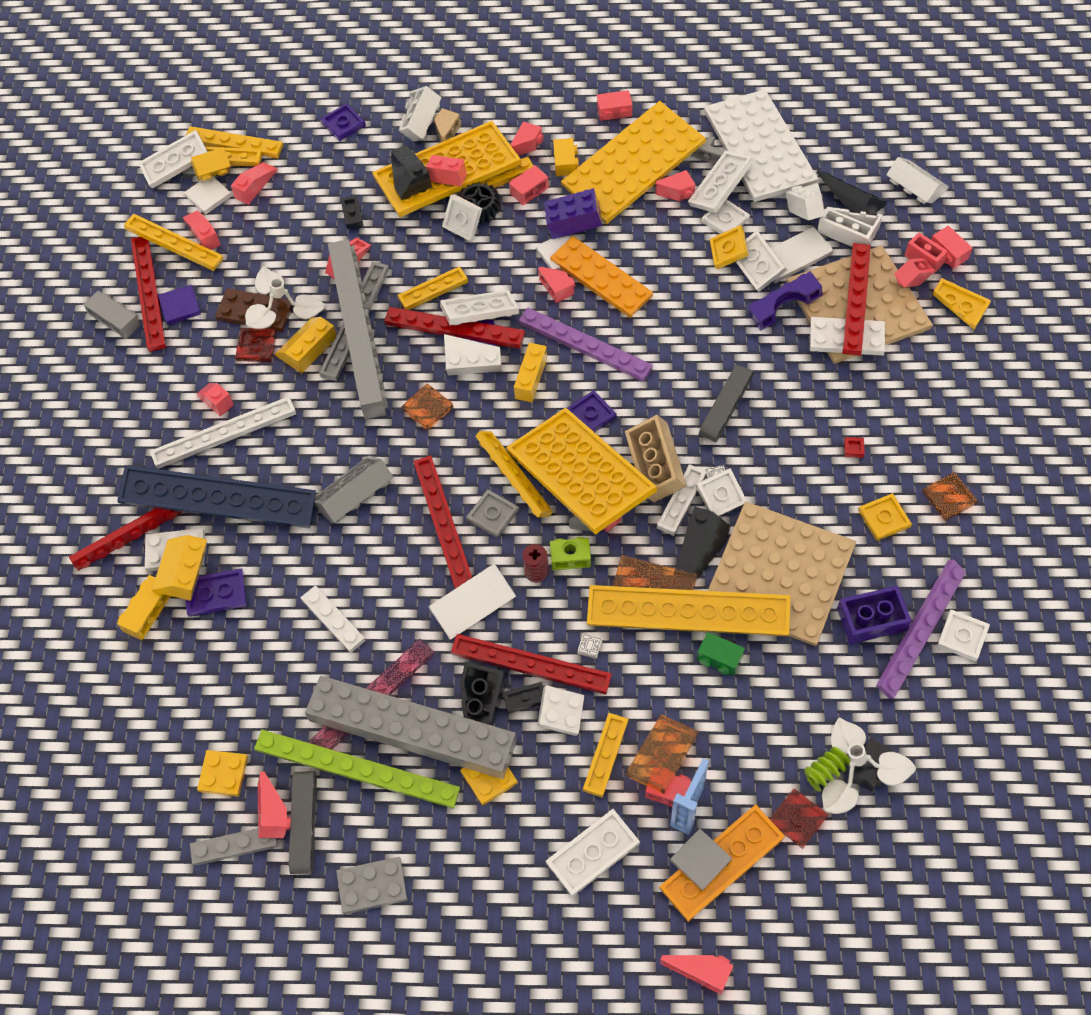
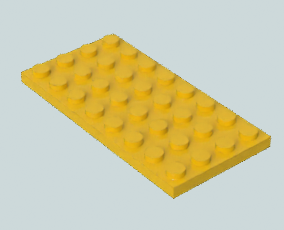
[561,101,706,224]
[372,121,521,218]
[506,408,657,535]

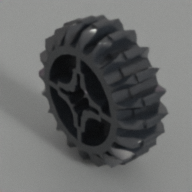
[457,181,501,224]

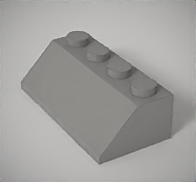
[314,456,394,523]

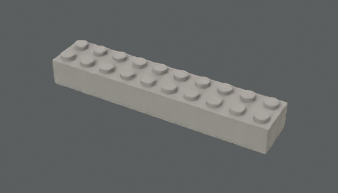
[328,239,388,420]
[305,675,517,779]

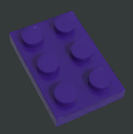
[185,568,247,617]

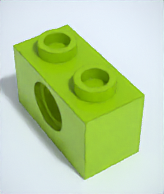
[550,537,591,571]

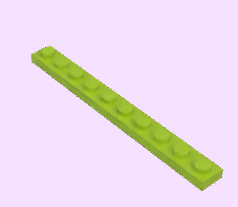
[254,729,460,809]

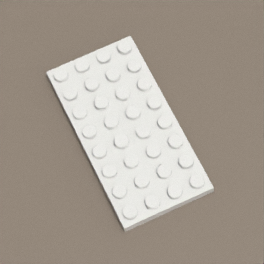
[704,90,818,202]

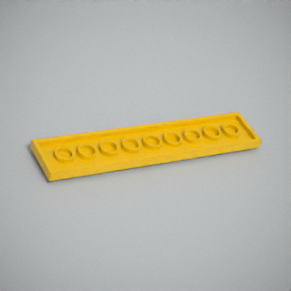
[587,585,790,636]

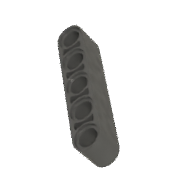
[699,364,754,442]
[289,771,317,874]

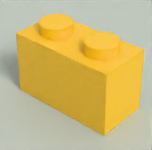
[553,138,579,177]
[191,148,231,181]

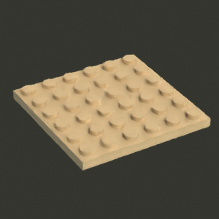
[786,245,933,364]
[708,501,856,647]

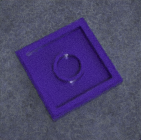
[320,103,366,142]
[158,284,201,325]
[567,390,617,433]

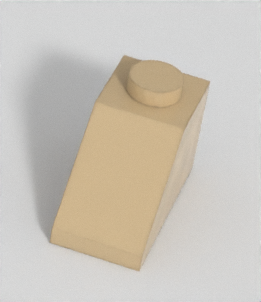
[434,108,461,142]

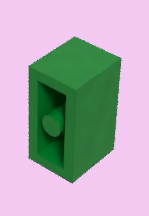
[697,632,745,676]

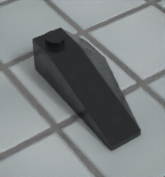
[391,145,432,200]
[816,170,887,215]
[671,507,731,589]
[460,662,509,726]

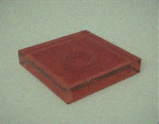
[235,328,277,362]
[770,789,829,849]

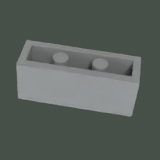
[83,291,141,339]

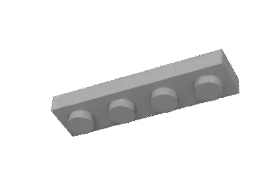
[190,828,278,866]

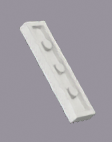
[657,464,707,536]
[300,585,366,654]

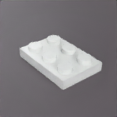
[736,231,787,292]
[145,528,205,572]

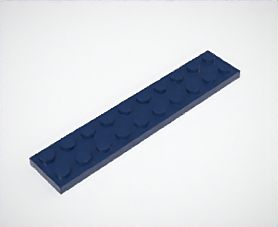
[117,465,316,528]

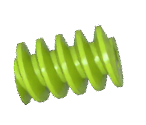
[804,747,851,792]

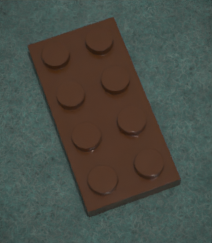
[215,288,293,332]

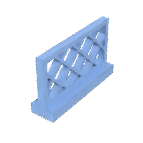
[670,758,709,836]

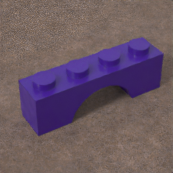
[748,271,823,331]

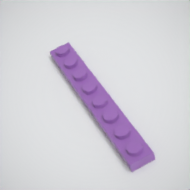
[519,307,653,382]
[876,559,966,699]

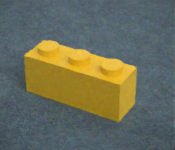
[514,343,547,403]
[117,575,171,640]

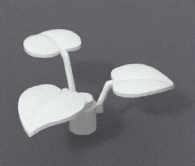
[245,266,325,329]
[822,718,916,814]

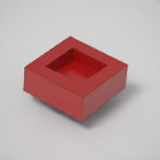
[844,437,865,458]

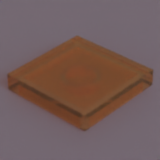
[401,384,453,430]
[922,472,978,521]

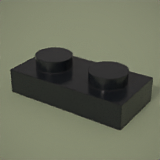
[340,195,364,229]
[503,681,544,714]

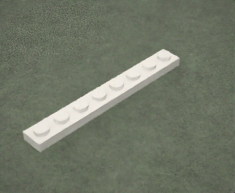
[150,396,296,469]

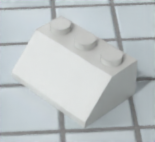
[886,157,949,204]

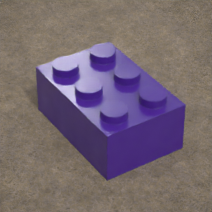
[544,188,602,239]
[837,585,912,644]

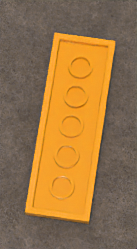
[550,236,653,318]
[659,804,785,922]

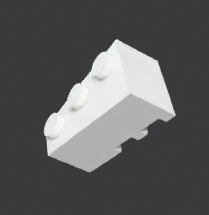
[399,86,442,142]
[786,183,825,220]
[818,207,883,247]
[444,334,502,376]

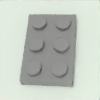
[336,857,408,915]

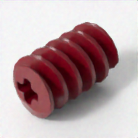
[522,544,549,583]

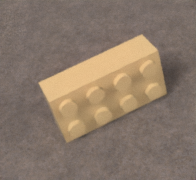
[625,415,687,502]

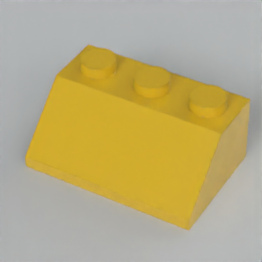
[275,317,337,373]
[152,535,207,601]

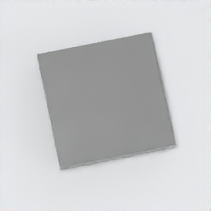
[466,489,519,539]
[670,829,732,891]

